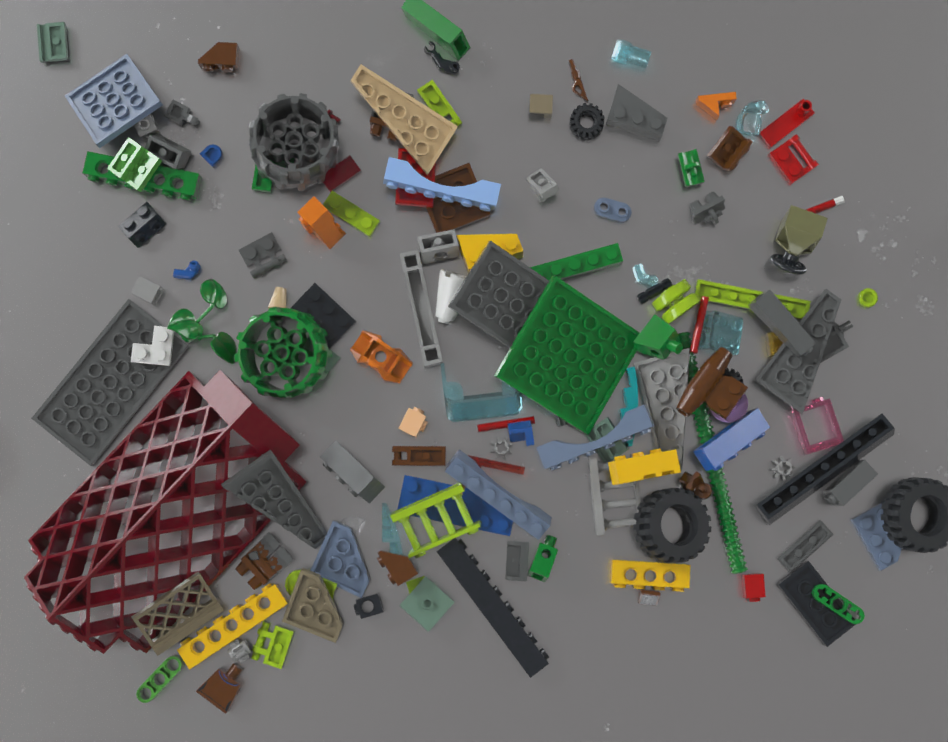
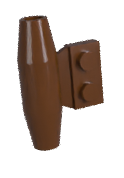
[676,347,748,420]

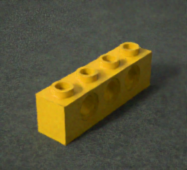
[610,560,691,592]

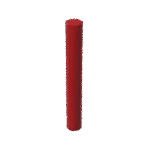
[690,296,709,354]
[477,416,535,432]

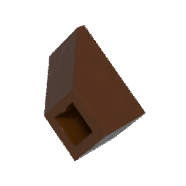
[198,42,240,73]
[377,550,418,586]

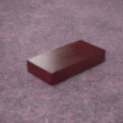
[323,155,361,193]

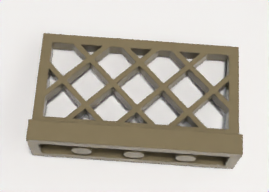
[131,572,224,656]

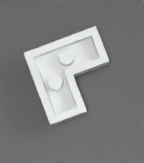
[131,326,174,366]

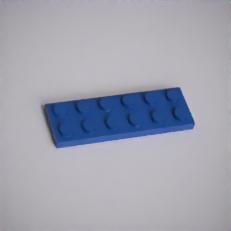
[397,475,513,536]

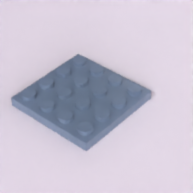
[65,54,163,148]

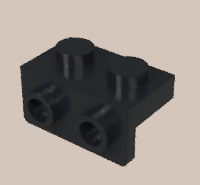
[119,202,166,248]

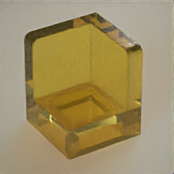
[765,332,783,357]

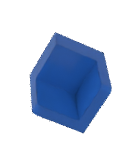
[508,420,534,446]

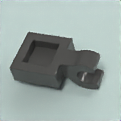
[164,99,200,128]

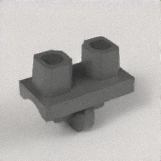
[690,191,725,225]

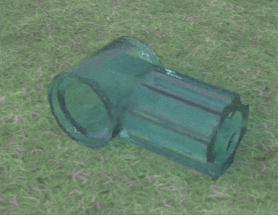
[611,39,651,68]

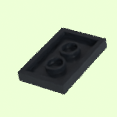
[291,283,356,350]

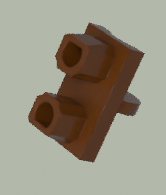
[679,471,712,500]

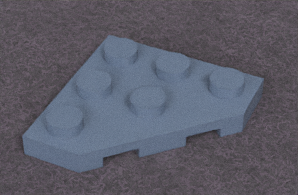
[851,500,912,571]
[310,520,370,598]

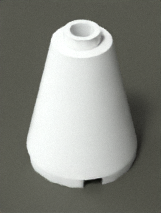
[435,269,467,324]

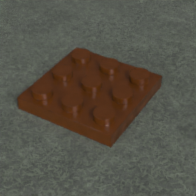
[426,163,491,233]

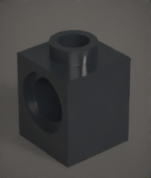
[354,593,384,619]

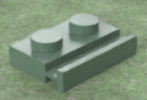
[37,22,69,63]
[585,417,629,463]

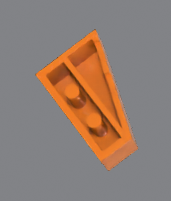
[297,196,346,249]

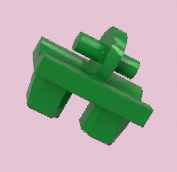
[678,149,705,187]

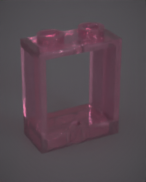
[790,397,844,455]

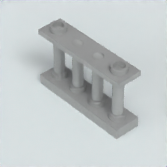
[588,454,641,535]

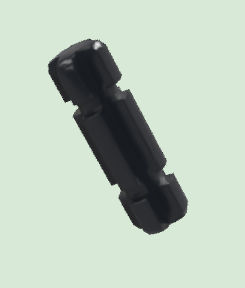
[637,278,672,304]

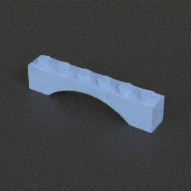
[383,157,501,212]

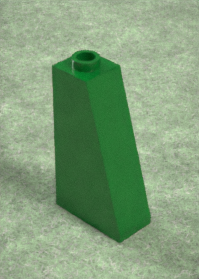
[401,0,471,61]

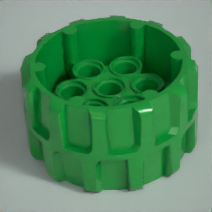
[234,307,333,399]

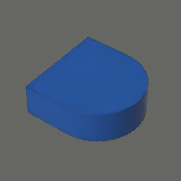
[200,144,223,168]

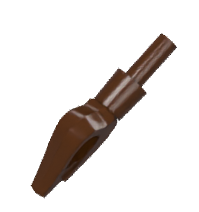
[569,59,589,101]

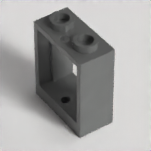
[823,460,878,506]

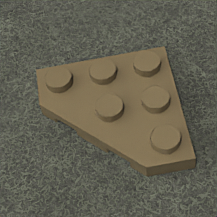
[282,568,344,643]

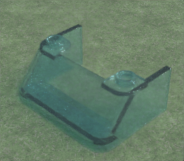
[440,363,522,422]

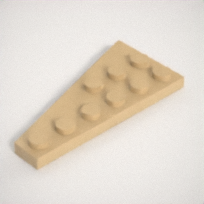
[350,64,458,175]

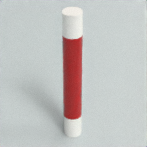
[806,196,845,214]

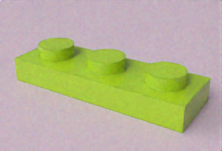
[323,191,380,237]

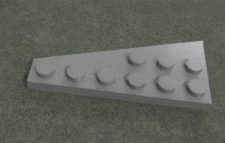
[634,348,690,470]

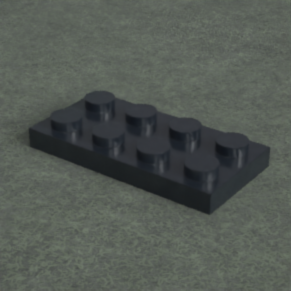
[777,561,856,647]

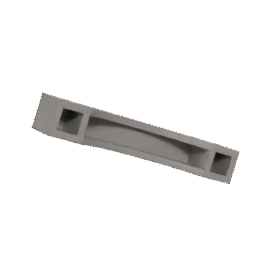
[400,250,443,368]

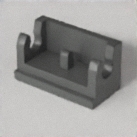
[505,541,529,581]

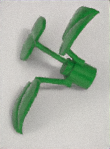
[167,279,236,364]

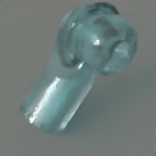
[633,263,658,287]

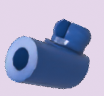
[173,260,200,280]

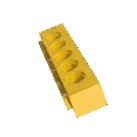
[177,583,289,670]

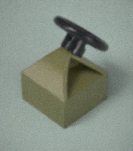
[770,205,828,275]

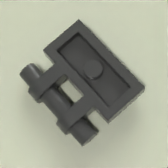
[239,232,287,278]

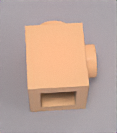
[398,407,428,438]

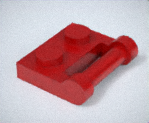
[768,134,819,185]

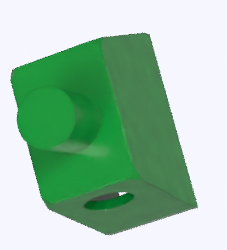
[633,314,683,360]
[527,535,558,582]

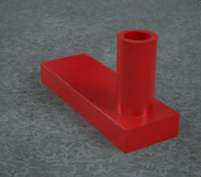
[758,99,815,149]

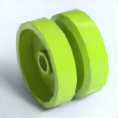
[651,279,701,324]

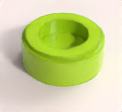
[857,288,878,308]

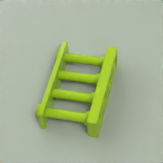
[390,482,481,558]

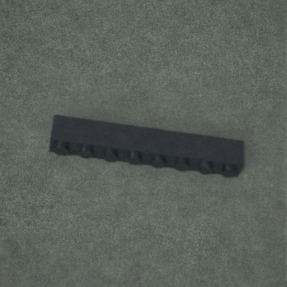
[756,413,895,525]
[437,538,549,678]

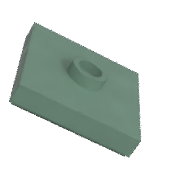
[399,576,454,632]

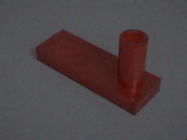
[468,455,525,475]

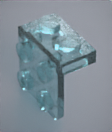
[698,311,743,355]

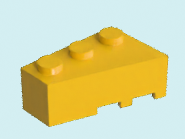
[456,234,523,274]
[608,448,681,485]

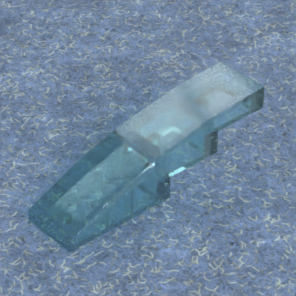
[382,503,404,555]

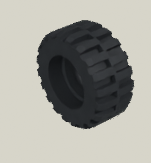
[881,477,948,553]
[633,488,712,563]

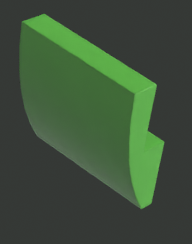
[107,137,162,192]

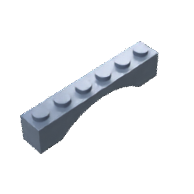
[536,404,655,471]
[445,450,552,540]

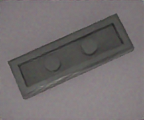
[777,520,834,573]

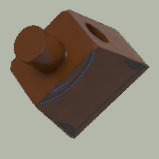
[196,663,243,714]

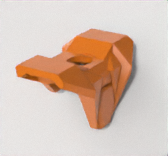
[350,330,413,383]

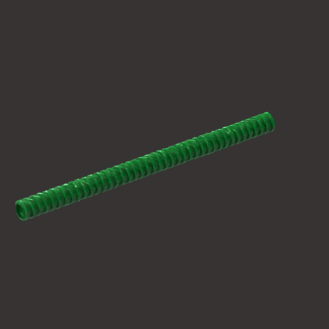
[678,332,748,574]

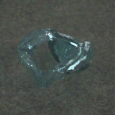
[736,100,769,137]

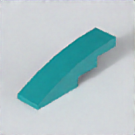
[619,366,638,447]

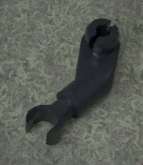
[424,41,460,74]

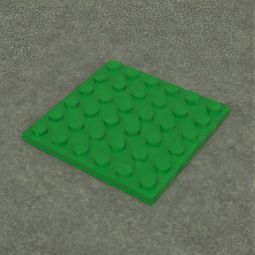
[494,276,640,435]

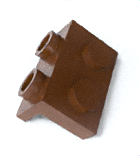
[707,126,753,171]

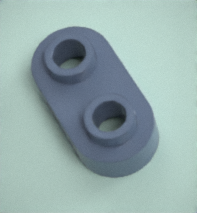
[594,198,632,223]

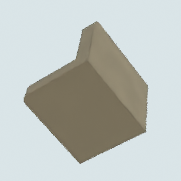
[529,94,553,118]

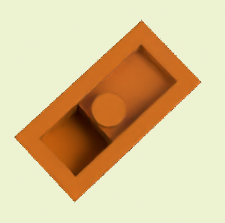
[696,92,737,120]

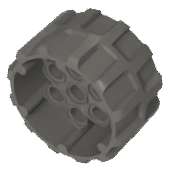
[249,93,339,191]

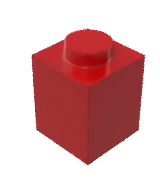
[741,573,766,602]

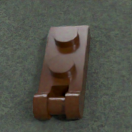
[392,446,446,466]

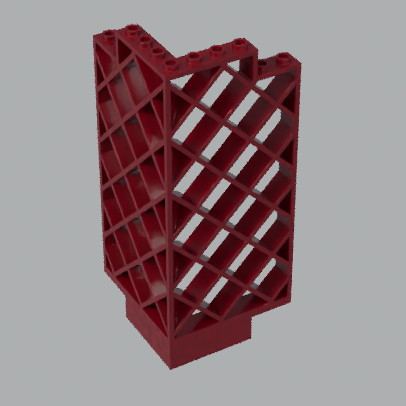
[24,370,307,654]

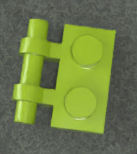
[251,621,294,669]

